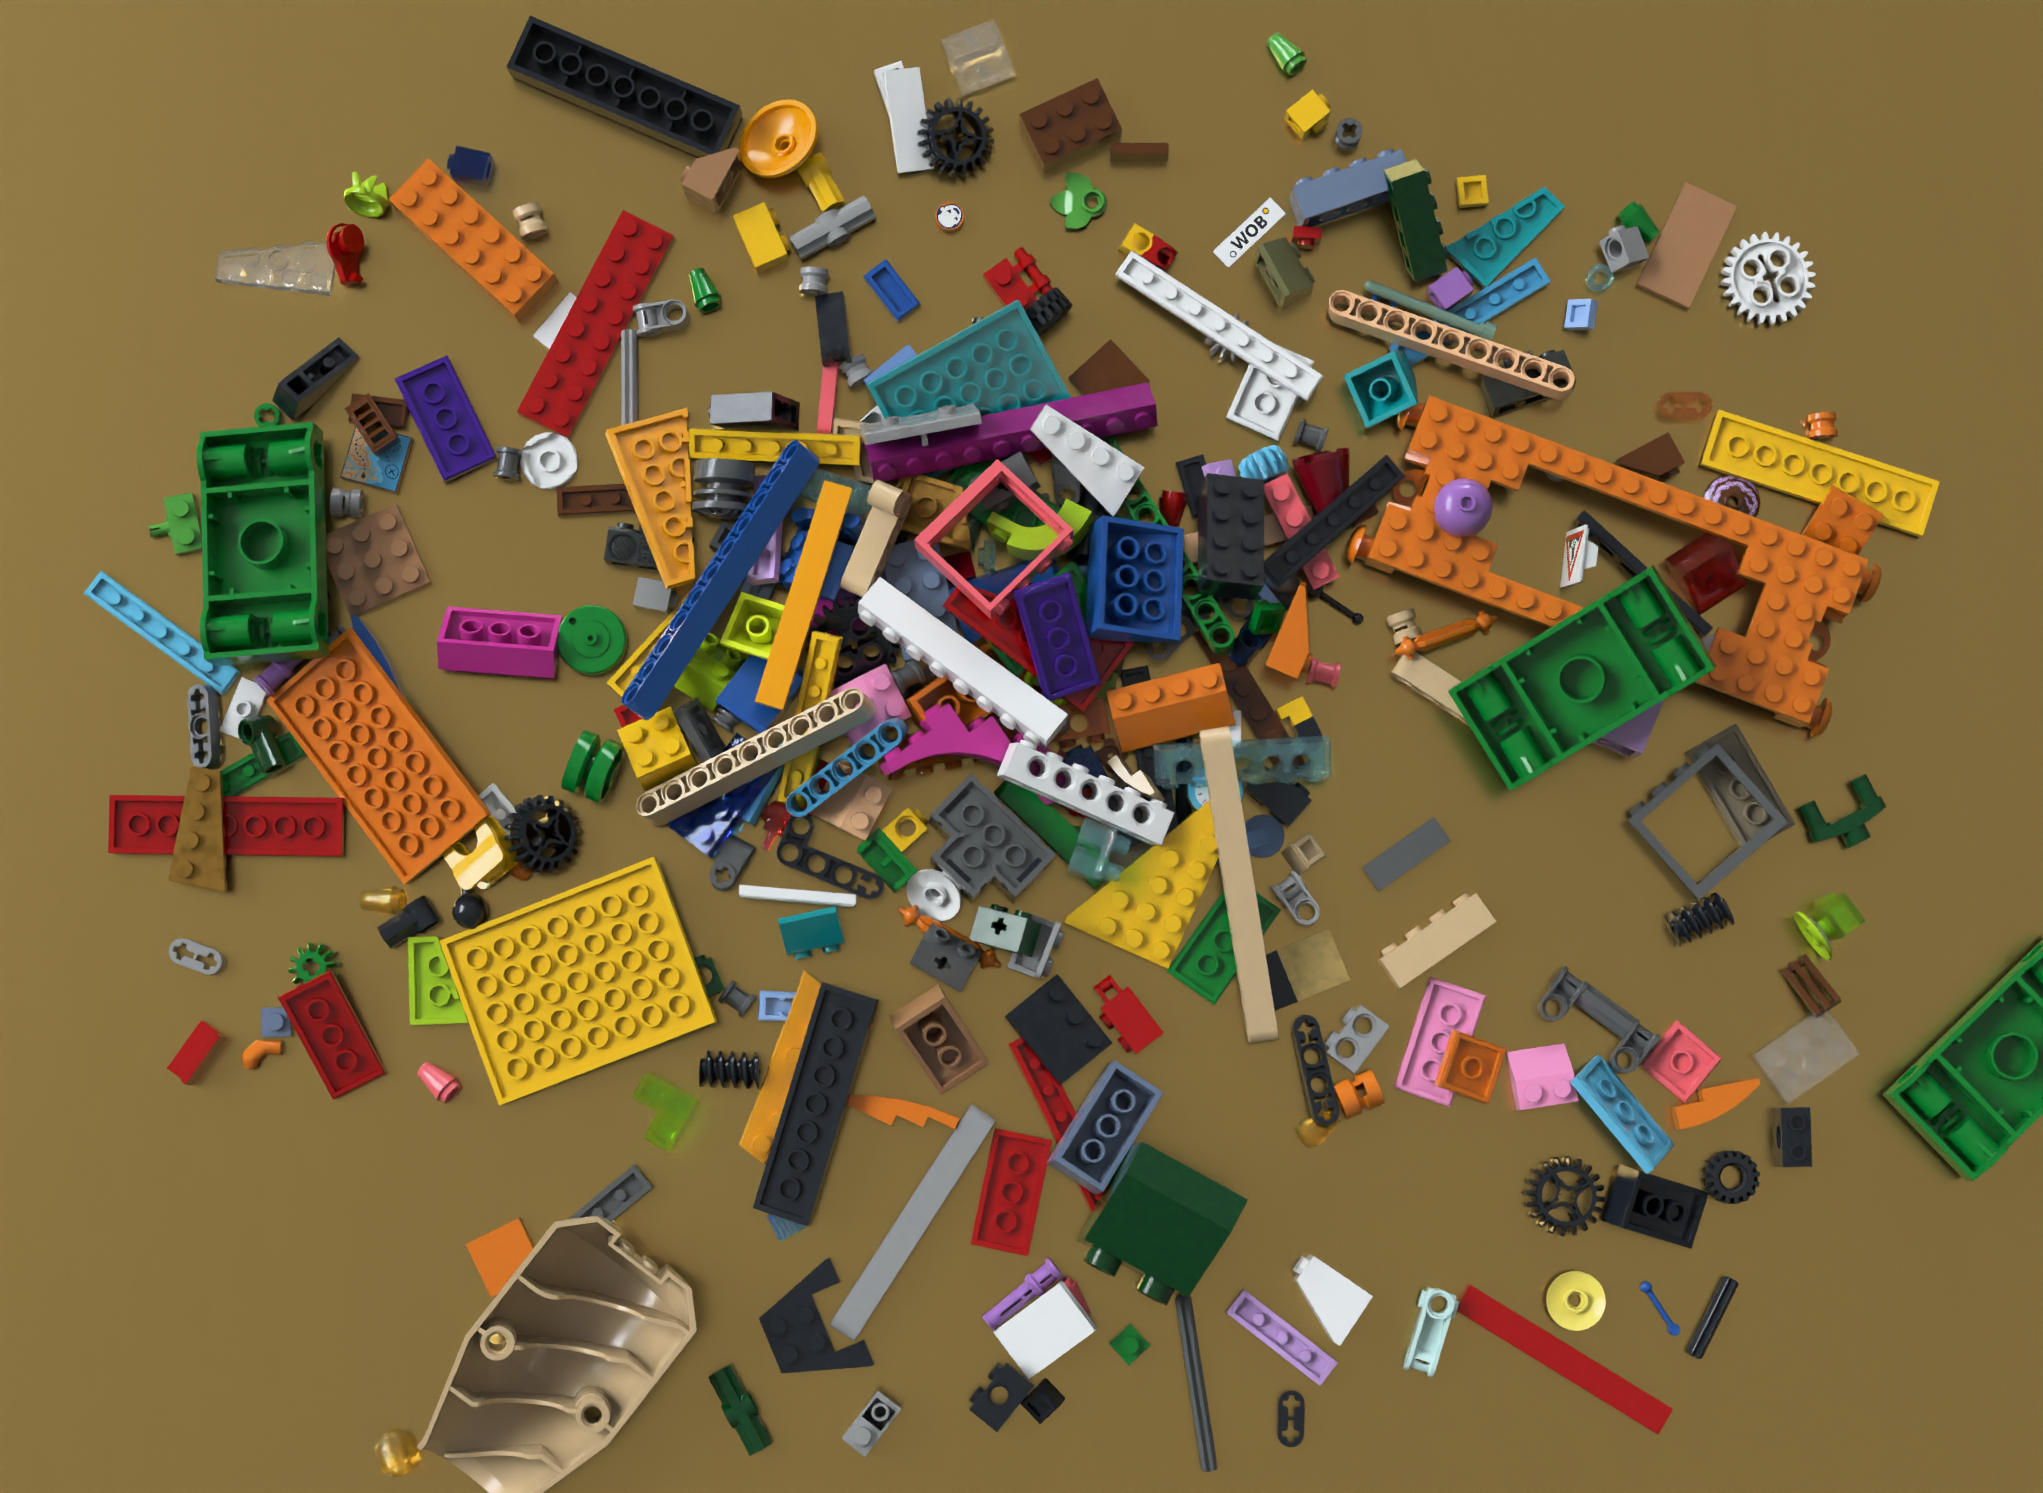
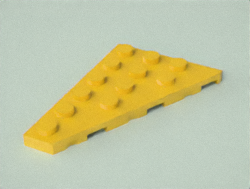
[1064,800,1219,969]

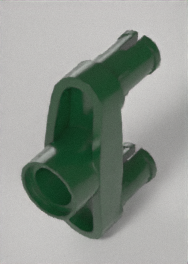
[1799,774,1886,848]

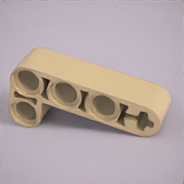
[840,480,913,597]

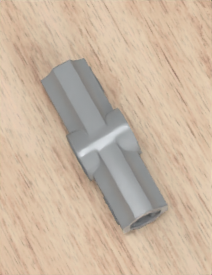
[789,196,876,260]

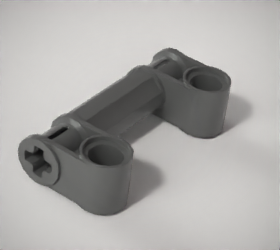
[1537,966,1660,1075]

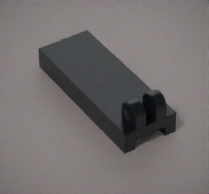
[815,291,852,367]

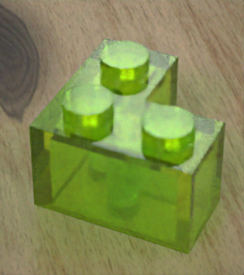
[631,1072,700,1152]

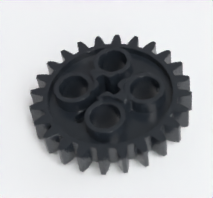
[806,596,899,688]

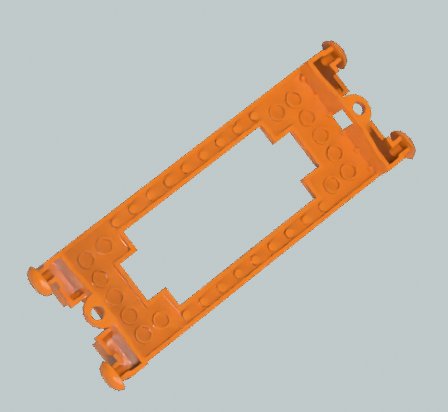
[1346,395,1882,738]

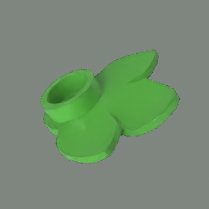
[1049,172,1107,229]

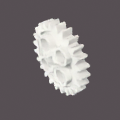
[1721,232,1816,326]

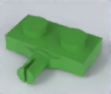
[148,492,202,556]

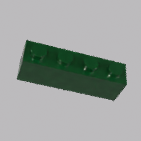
[1383,159,1449,282]

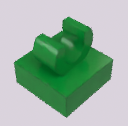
[1248,599,1286,635]

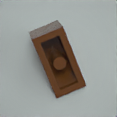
[1613,432,1685,481]

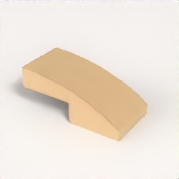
[1107,755,1165,802]

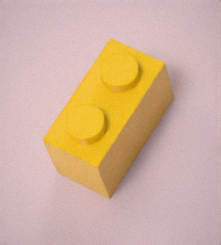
[733,202,791,274]

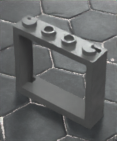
[1627,743,1788,899]

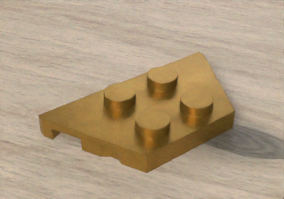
[865,474,972,552]

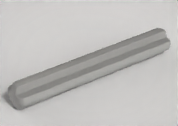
[621,329,638,425]

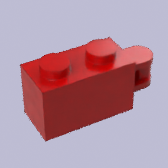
[1093,975,1164,1055]

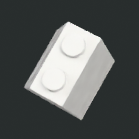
[1292,1254,1373,1346]

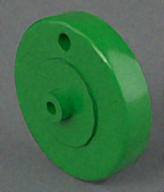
[557,605,627,675]

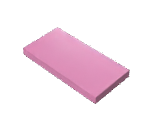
[1394,977,1486,1107]

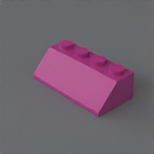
[437,606,562,678]

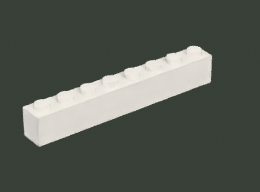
[858,577,1068,750]

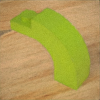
[987,499,1094,561]

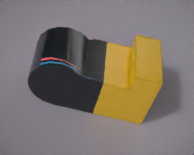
[1275,696,1323,752]

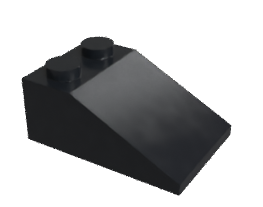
[1602,1164,1709,1249]

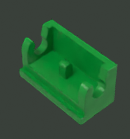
[856,828,918,894]

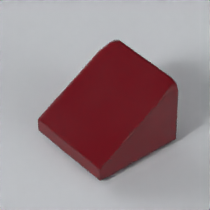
[942,551,976,586]

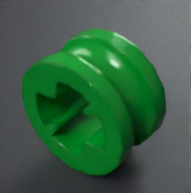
[254,403,282,427]

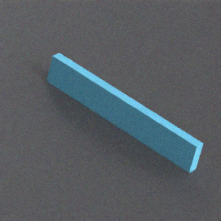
[83,571,241,696]

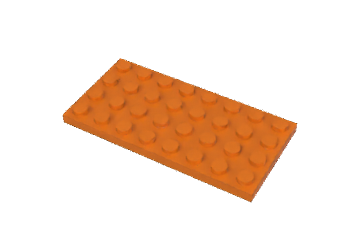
[266,628,492,885]

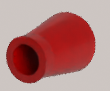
[1159,490,1187,527]

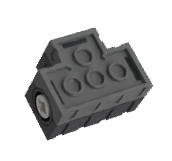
[929,773,1056,904]

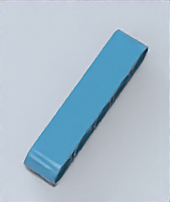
[785,718,908,817]

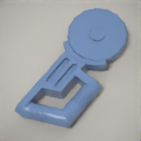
[1215,814,1285,866]

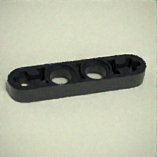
[1292,1015,1339,1128]

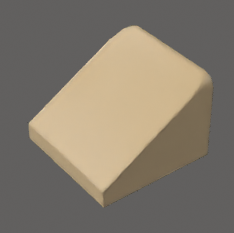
[1281,832,1327,875]

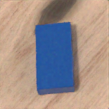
[863,259,921,323]

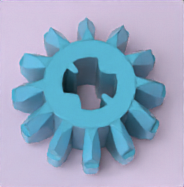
[1238,445,1290,484]

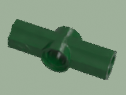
[708,1364,772,1456]

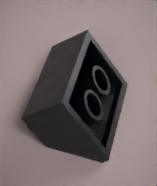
[1005,974,1112,1086]

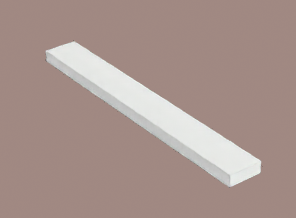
[1115,251,1324,401]

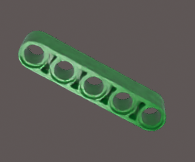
[994,780,1116,890]

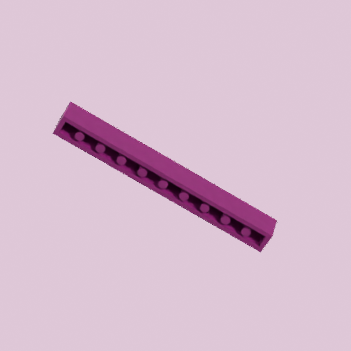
[865,382,1158,482]

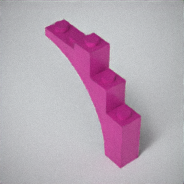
[879,703,1066,805]

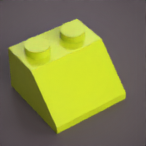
[720,592,785,660]

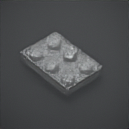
[1752,1011,1860,1104]

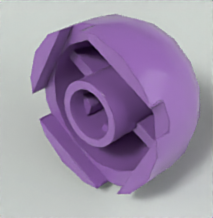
[1434,478,1493,537]

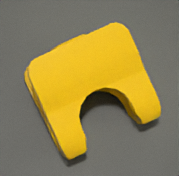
[443,815,518,890]

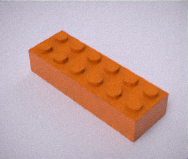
[389,158,558,322]

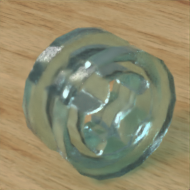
[1586,264,1614,292]

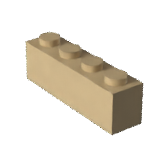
[1378,892,1496,989]

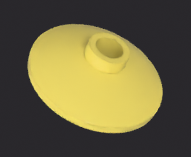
[1546,1271,1606,1331]

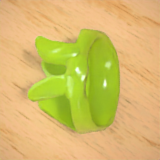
[344,171,389,218]

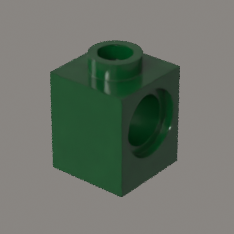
[694,955,725,998]

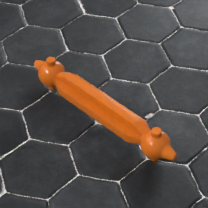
[1394,610,1498,660]
[898,905,1001,969]

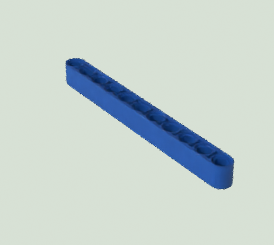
[621,440,820,720]

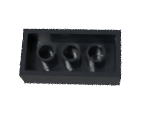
[1198,473,1264,600]

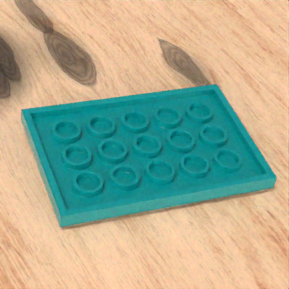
[866,299,1071,478]

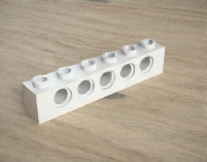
[997,740,1174,846]

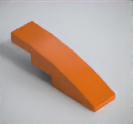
[847,1095,960,1129]

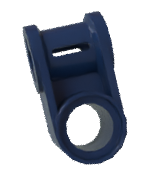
[1228,617,1274,666]

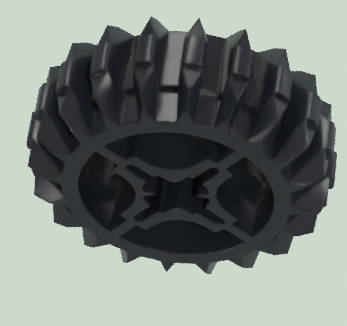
[917,98,994,177]
[503,795,582,874]
[1525,1156,1605,1236]

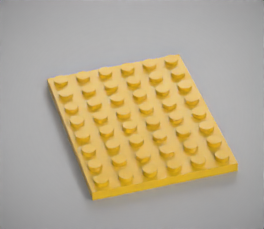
[439,857,717,1106]

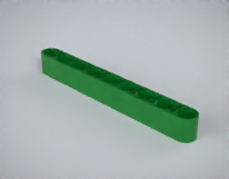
[1099,435,1235,655]

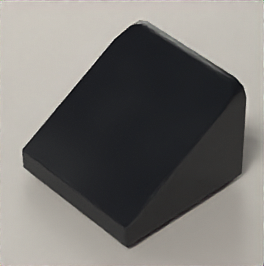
[1020,1378,1065,1424]

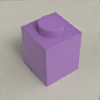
[1426,267,1474,311]

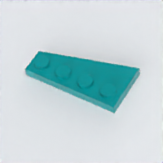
[1446,187,1565,289]

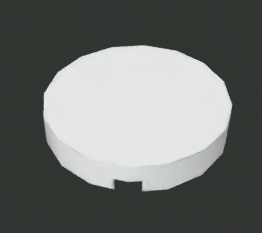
[520,432,579,490]

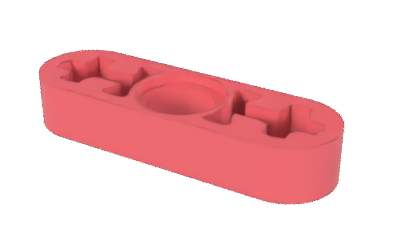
[817,361,840,434]

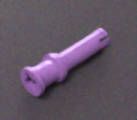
[253,629,332,696]
[982,1257,1065,1331]

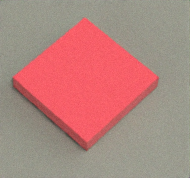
[1639,1020,1723,1103]

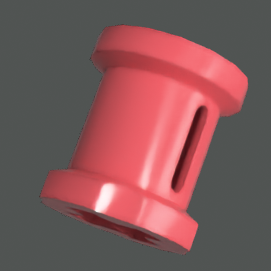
[1307,657,1341,688]

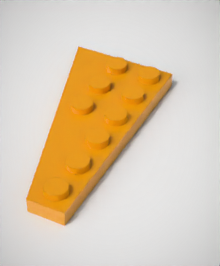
[605,408,695,590]
[739,971,873,1163]

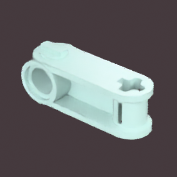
[1403,1287,1459,1378]

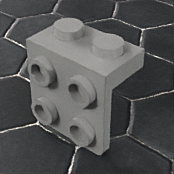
[1007,912,1065,980]

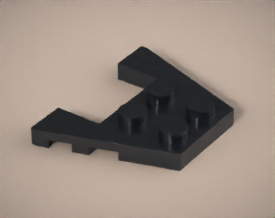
[759,1258,874,1373]

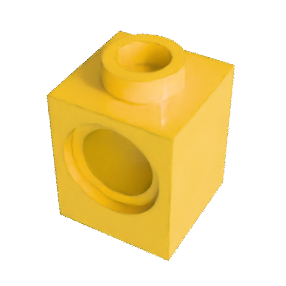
[882,807,929,854]

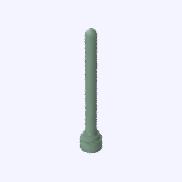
[1364,280,1498,341]

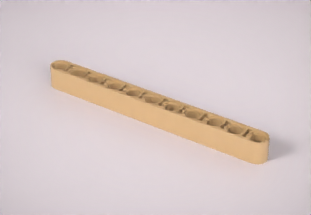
[1199,726,1279,1044]

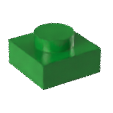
[1109,1323,1151,1365]

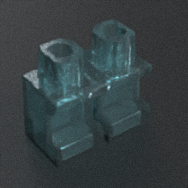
[1066,817,1131,883]

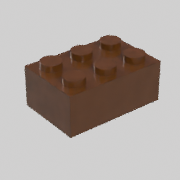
[1019,78,1122,173]

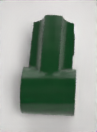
[238,715,287,775]

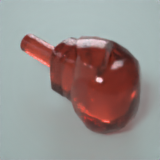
[760,800,792,850]

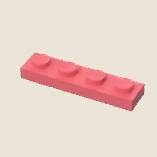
[1264,473,1340,591]

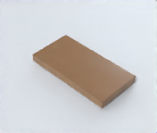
[1636,182,1737,310]

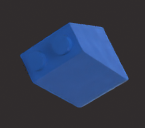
[715,655,804,734]

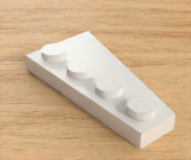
[1030,405,1145,517]

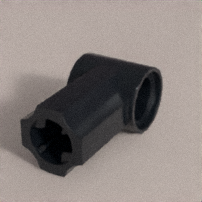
[377,895,440,949]

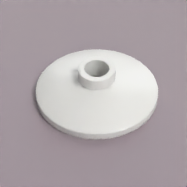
[906,869,962,921]

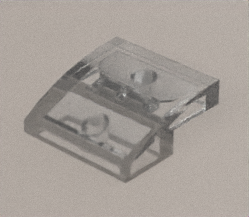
[941,19,1016,96]

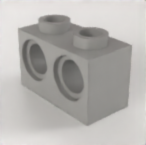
[1324,1005,1389,1074]

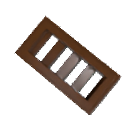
[345,393,401,457]

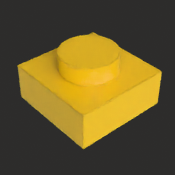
[1456,175,1489,208]

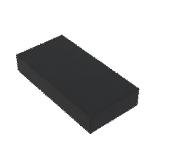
[1175,454,1206,518]

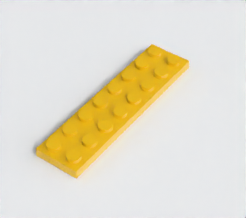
[1700,410,1940,537]

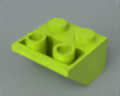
[674,632,748,712]

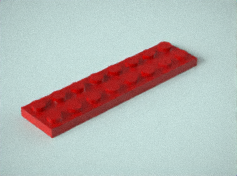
[517,210,675,439]
[108,795,345,856]

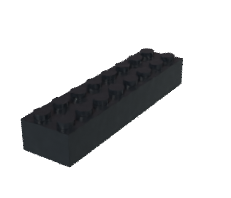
[506,16,743,158]

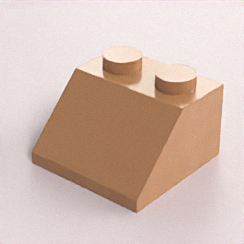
[680,147,744,214]

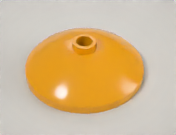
[739,100,818,178]

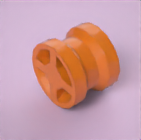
[1807,412,1838,440]

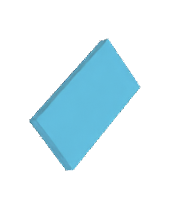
[1570,1054,1674,1174]

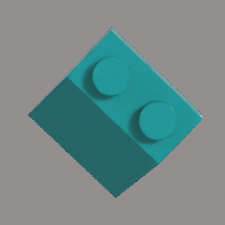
[1343,351,1419,428]
[778,906,846,960]

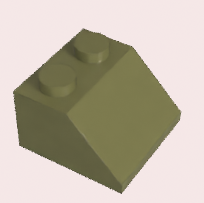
[1254,237,1315,309]

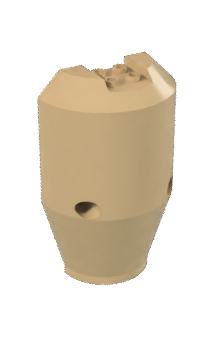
[417,1215,697,1493]

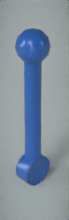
[1641,1281,1680,1336]

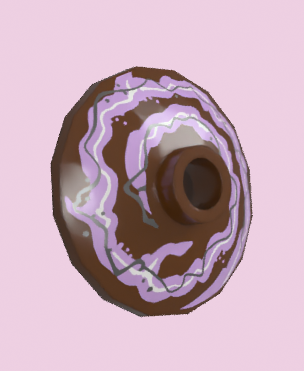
[1703,475,1761,517]

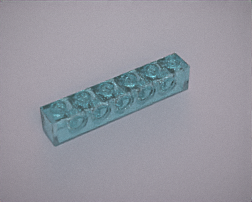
[1153,736,1332,789]

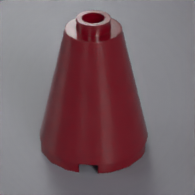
[1292,447,1350,515]

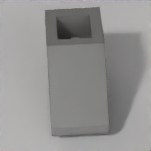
[842,1391,901,1457]

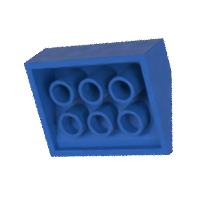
[1086,515,1184,642]

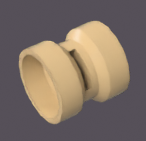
[512,202,548,240]
[1386,608,1422,645]

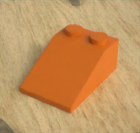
[1265,579,1313,679]

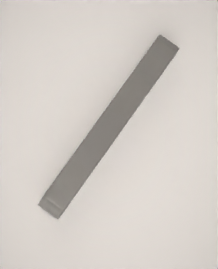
[829,1104,996,1341]

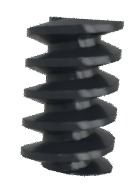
[1667,892,1735,947]
[699,1050,760,1089]

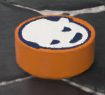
[935,202,964,232]

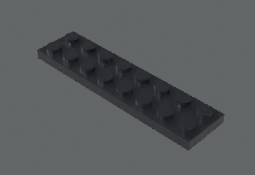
[753,982,879,1226]

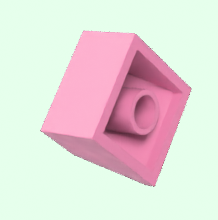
[830,664,912,746]
[1506,1043,1579,1110]

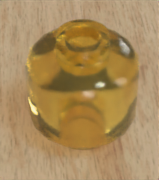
[374,1430,417,1477]

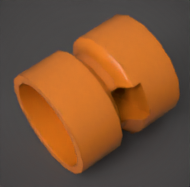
[1333,1069,1385,1120]

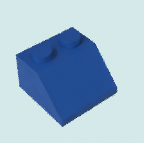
[776,530,854,601]

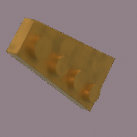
[168,766,228,892]

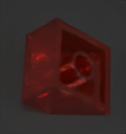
[1665,532,1747,615]

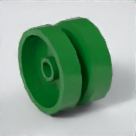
[561,730,624,804]

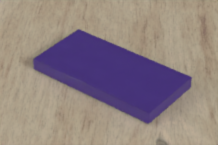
[395,356,497,483]
[1013,572,1101,701]

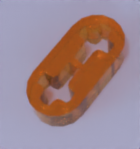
[1656,392,1713,420]

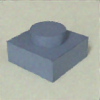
[261,1007,293,1037]

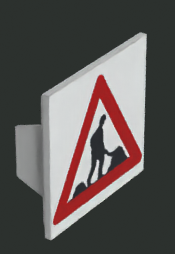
[1559,525,1598,589]

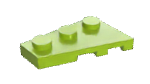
[408,936,469,1026]

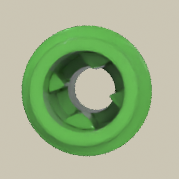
[1267,32,1307,76]

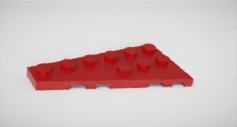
[942,586,1135,713]

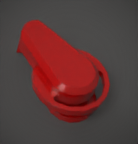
[326,223,364,285]

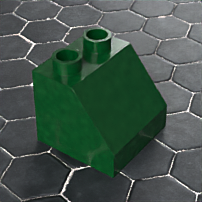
[1077,1142,1248,1306]

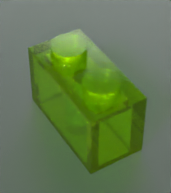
[1809,892,1865,941]

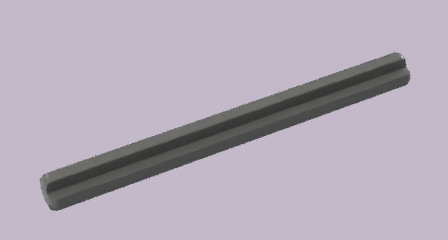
[1175,1296,1217,1472]

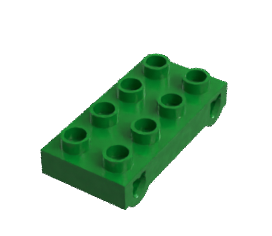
[196,422,329,666]
[1448,565,1716,791]
[1883,939,2043,1181]

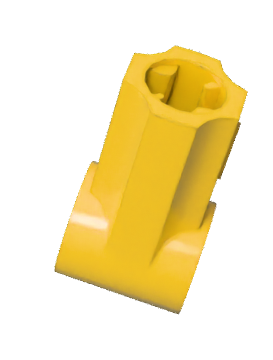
[796,152,845,213]

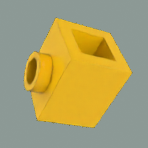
[1284,89,1331,140]

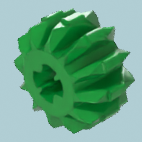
[288,942,339,984]

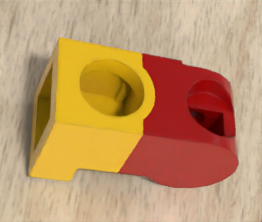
[1118,223,1178,273]

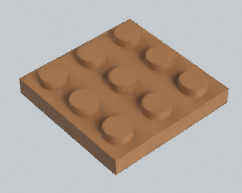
[326,504,432,617]

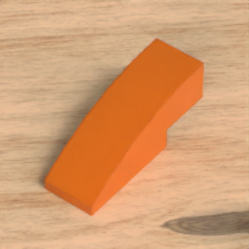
[1670,1078,1760,1130]

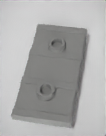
[859,404,982,446]

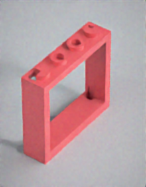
[914,459,1074,619]

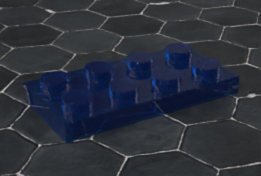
[667,733,780,859]

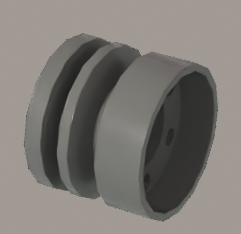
[692,458,756,519]

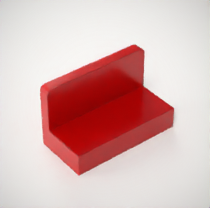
[167,1020,227,1085]

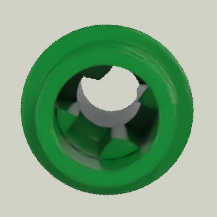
[1617,200,1660,243]
[689,268,722,313]

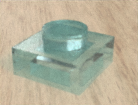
[978,540,996,573]

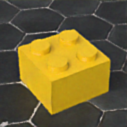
[617,706,698,792]

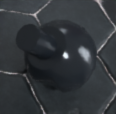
[452,886,488,929]

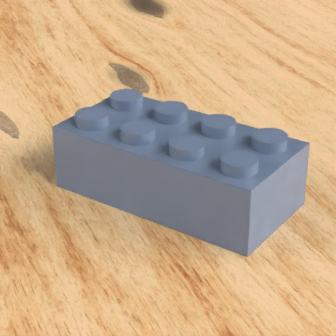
[1289,149,1407,227]
[884,540,958,664]
[1046,1060,1164,1195]

